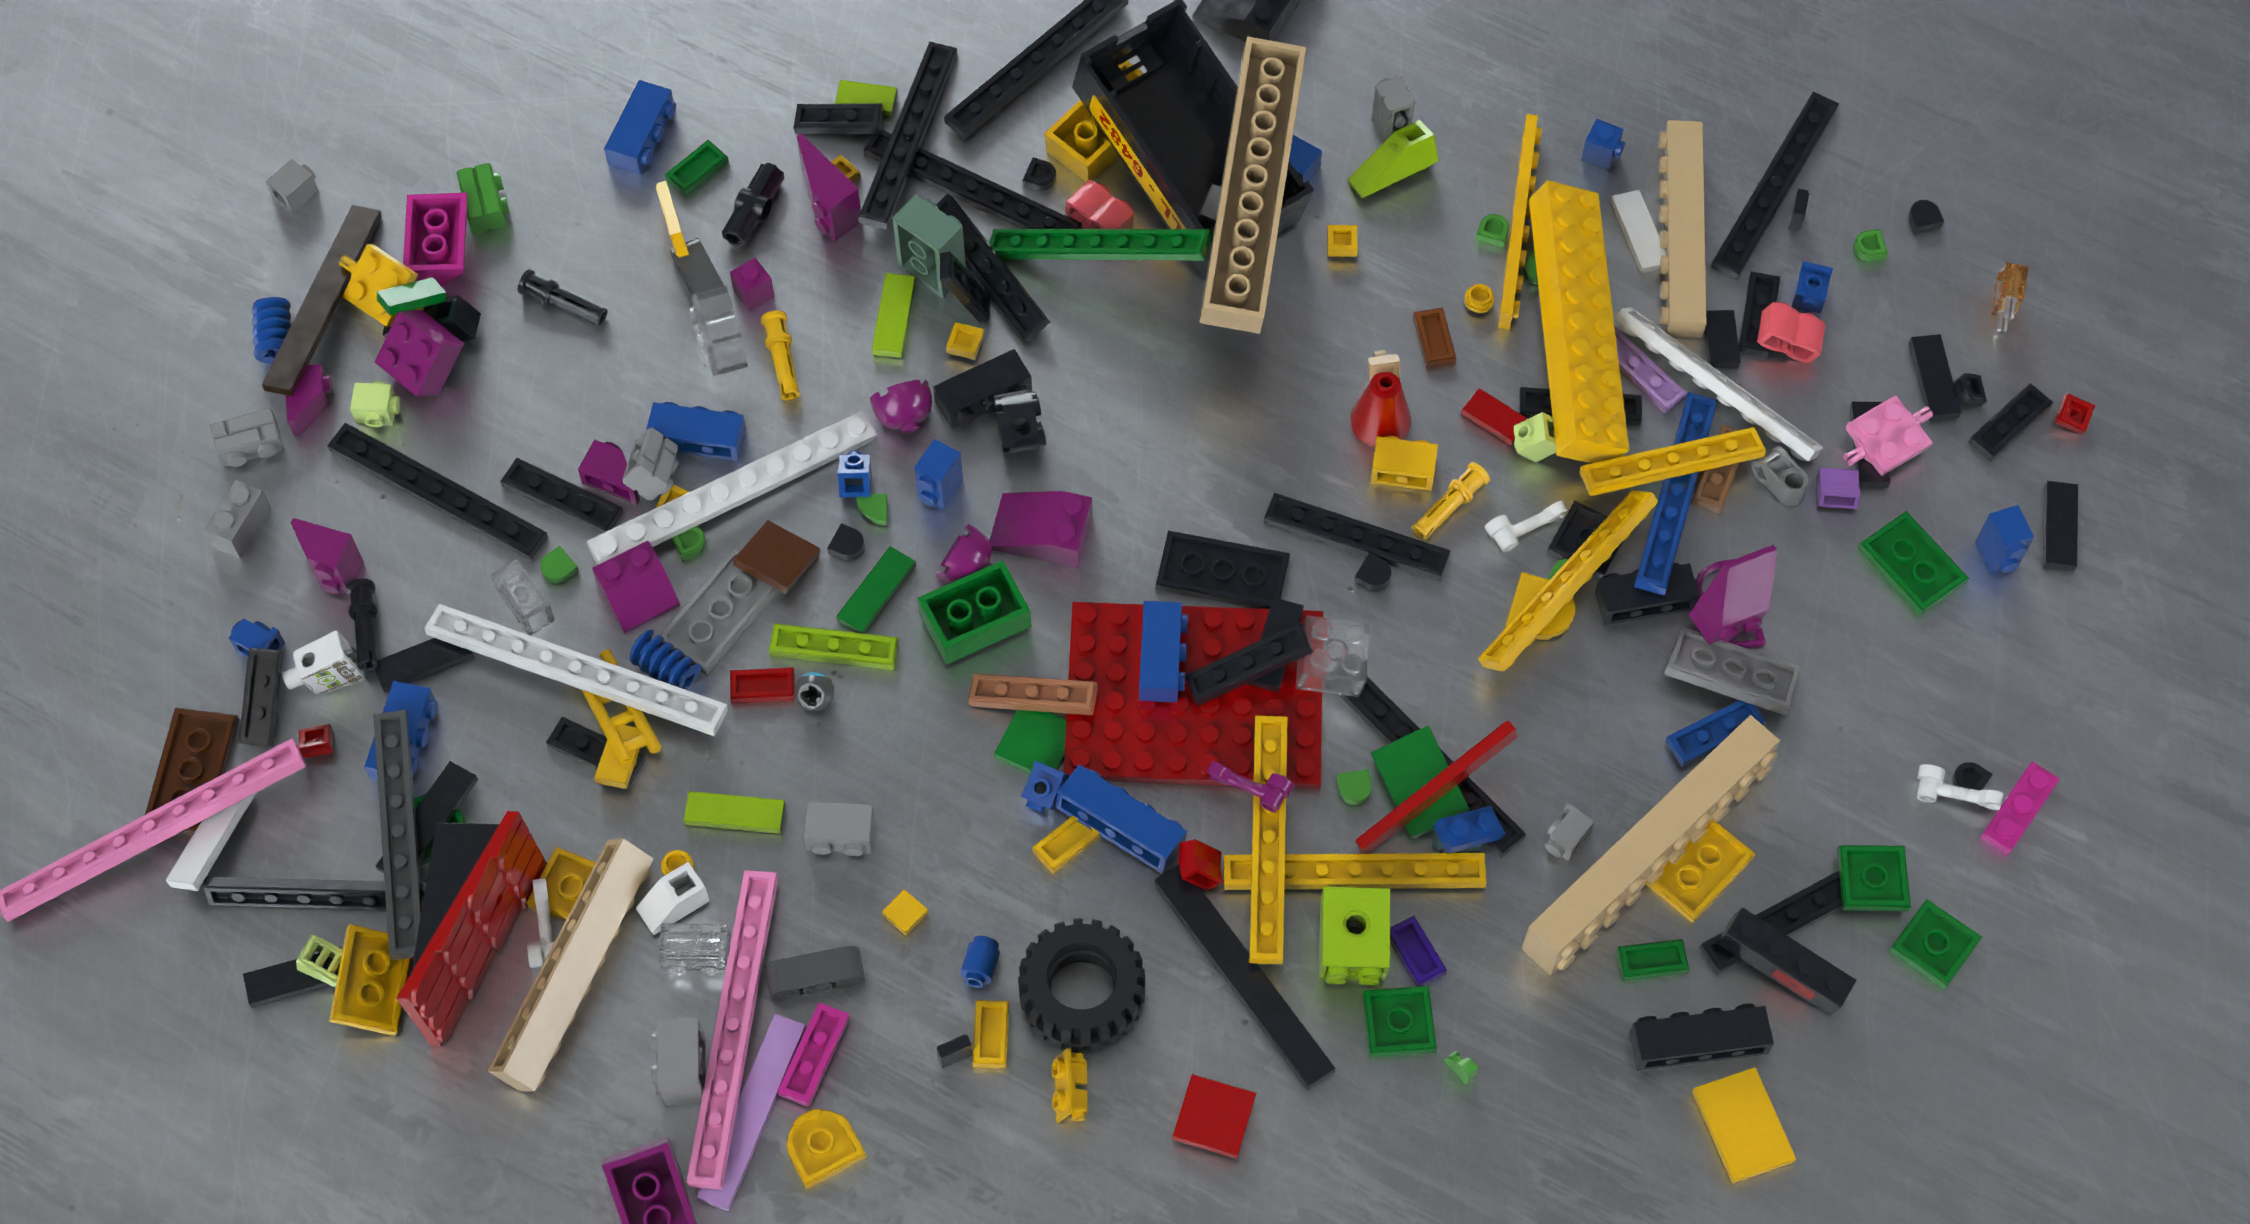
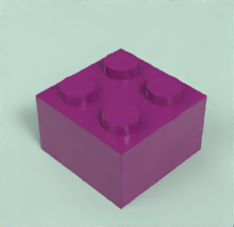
[375,310,464,397]

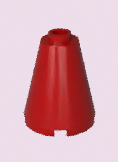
[1350,372,1411,447]

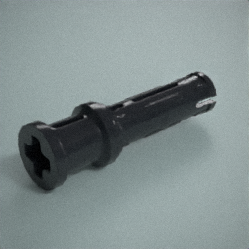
[517,269,608,326]
[346,579,378,671]

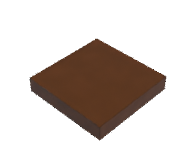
[733,520,820,594]

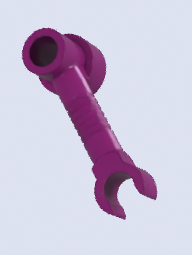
[1207,761,1295,813]

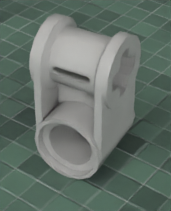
[1751,446,1809,507]

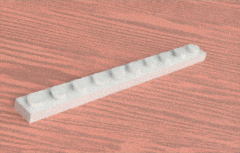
[587,411,877,564]
[424,604,728,736]

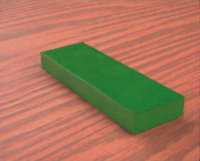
[836,546,916,633]

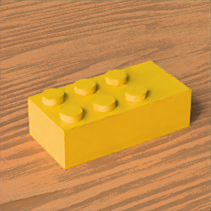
[1044,61,1144,183]

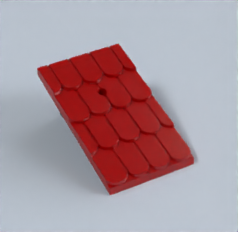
[396,811,547,1047]

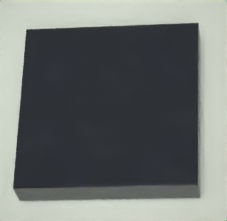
[1547,500,1624,578]

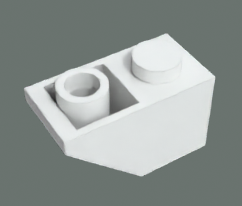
[636,862,710,935]

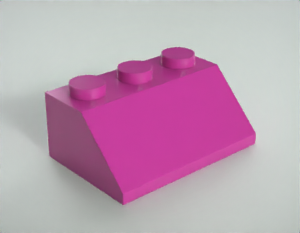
[403,192,468,287]

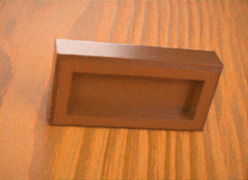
[1413,307,1456,368]

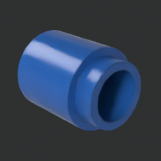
[960,936,1000,988]

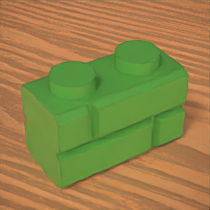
[456,163,510,234]

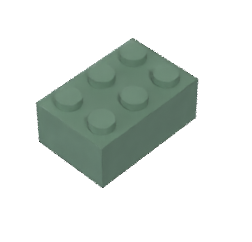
[892,194,966,298]

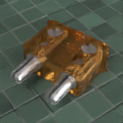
[1991,262,2029,333]

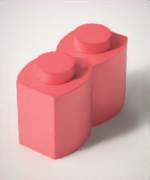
[1065,179,1134,229]
[1757,302,1825,363]

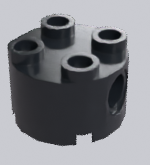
[994,389,1046,455]

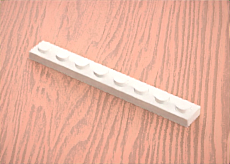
[1615,307,1824,461]

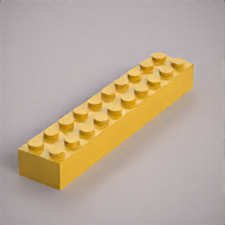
[1529,180,1629,463]

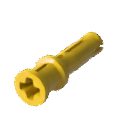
[760,310,800,401]
[1411,462,1490,541]

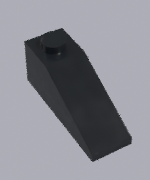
[382,295,481,342]

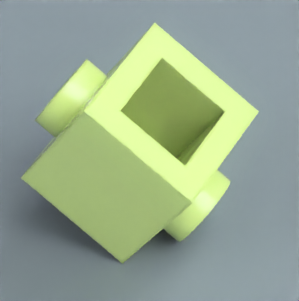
[350,381,400,427]
[1513,412,1556,462]

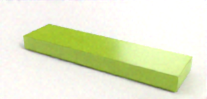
[769,623,899,670]

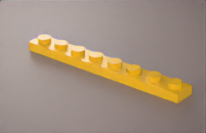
[1498,114,1542,330]
[1478,490,1658,672]
[1249,716,1287,964]
[1223,853,1487,890]

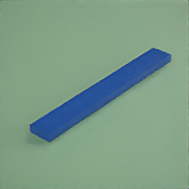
[1634,392,1718,596]

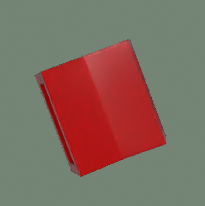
[1178,839,1223,891]

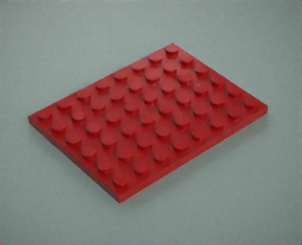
[1063,602,1324,790]

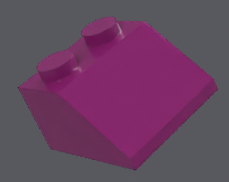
[291,518,364,594]
[592,541,681,633]

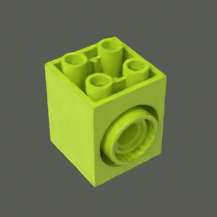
[1319,887,1390,985]

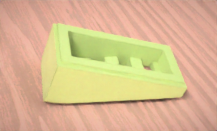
[296,934,343,987]

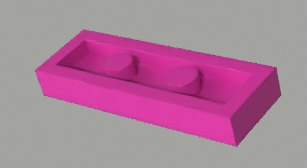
[1980,761,2060,855]
[777,1002,850,1107]

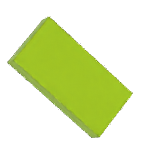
[835,80,898,117]

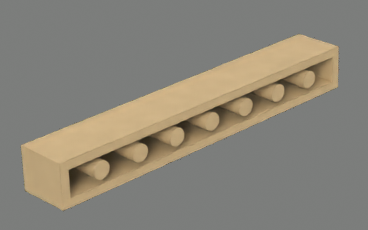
[1658,120,1706,339]
[487,838,654,1091]

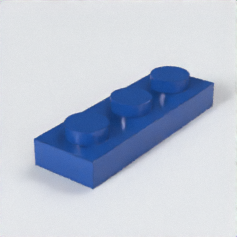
[1665,700,1766,767]

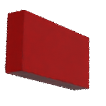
[1461,388,1528,446]
[730,667,795,704]

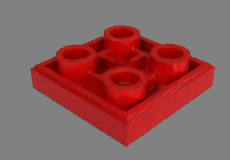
[1172,1074,1256,1159]

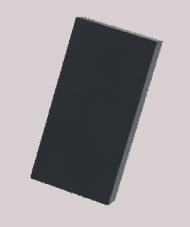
[1704,310,1741,368]

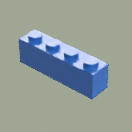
[1055,764,1187,874]

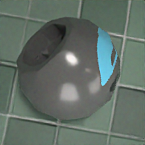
[794,671,835,712]

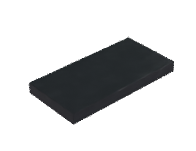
[1155,530,1290,609]

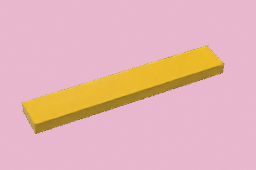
[1579,427,1766,496]

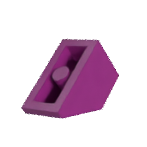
[286,364,333,436]
[578,439,640,505]

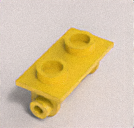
[1051,1048,1088,1123]

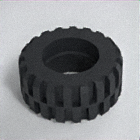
[1018,918,1145,1053]

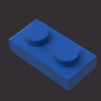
[1433,806,1505,854]

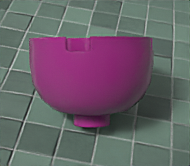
[870,380,932,434]
[935,523,993,584]

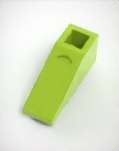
[1347,120,1439,198]

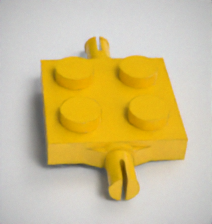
[339,244,423,327]

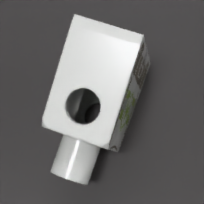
[282,630,367,695]

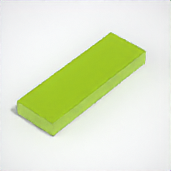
[872,273,916,358]
[684,791,786,834]

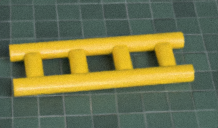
[582,649,662,765]

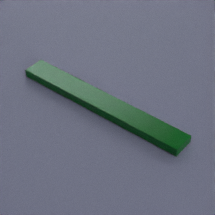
[989,229,1212,261]

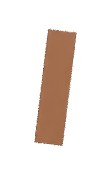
[968,673,1098,715]

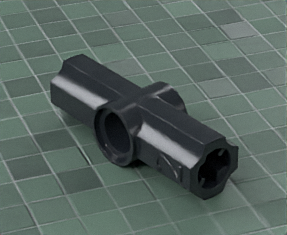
[722,162,785,248]

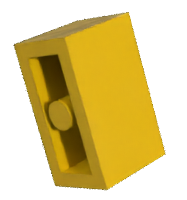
[1370,436,1438,491]

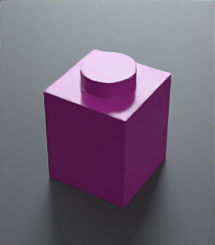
[730,257,775,312]

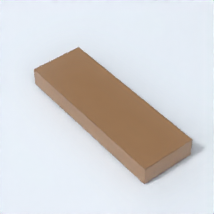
[1691,424,1740,514]

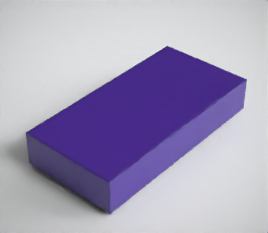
[1390,916,1447,987]

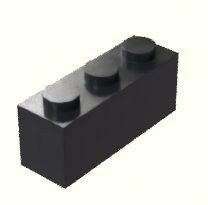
[933,348,1032,429]
[1595,563,1700,626]

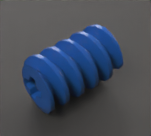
[252,297,292,364]
[629,629,702,690]

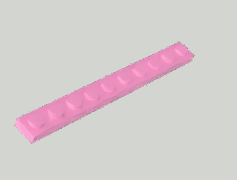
[0,738,306,922]
[686,870,779,1190]

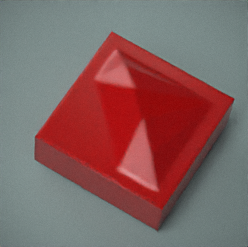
[2054,393,2096,435]
[298,724,333,758]

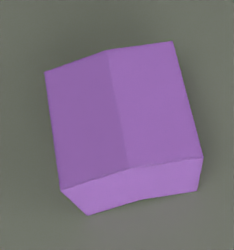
[1816,468,1860,509]

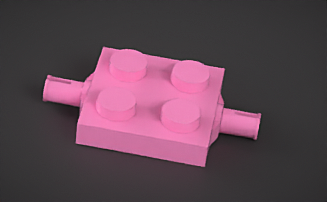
[1843,395,1933,476]

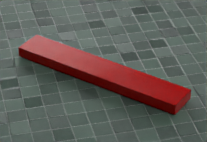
[1355,720,1518,854]

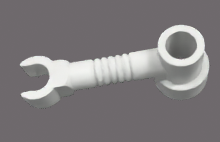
[1484,500,1568,552]
[1917,764,2003,810]
[527,878,555,968]

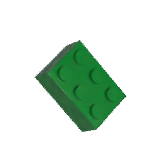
[917,560,1031,665]

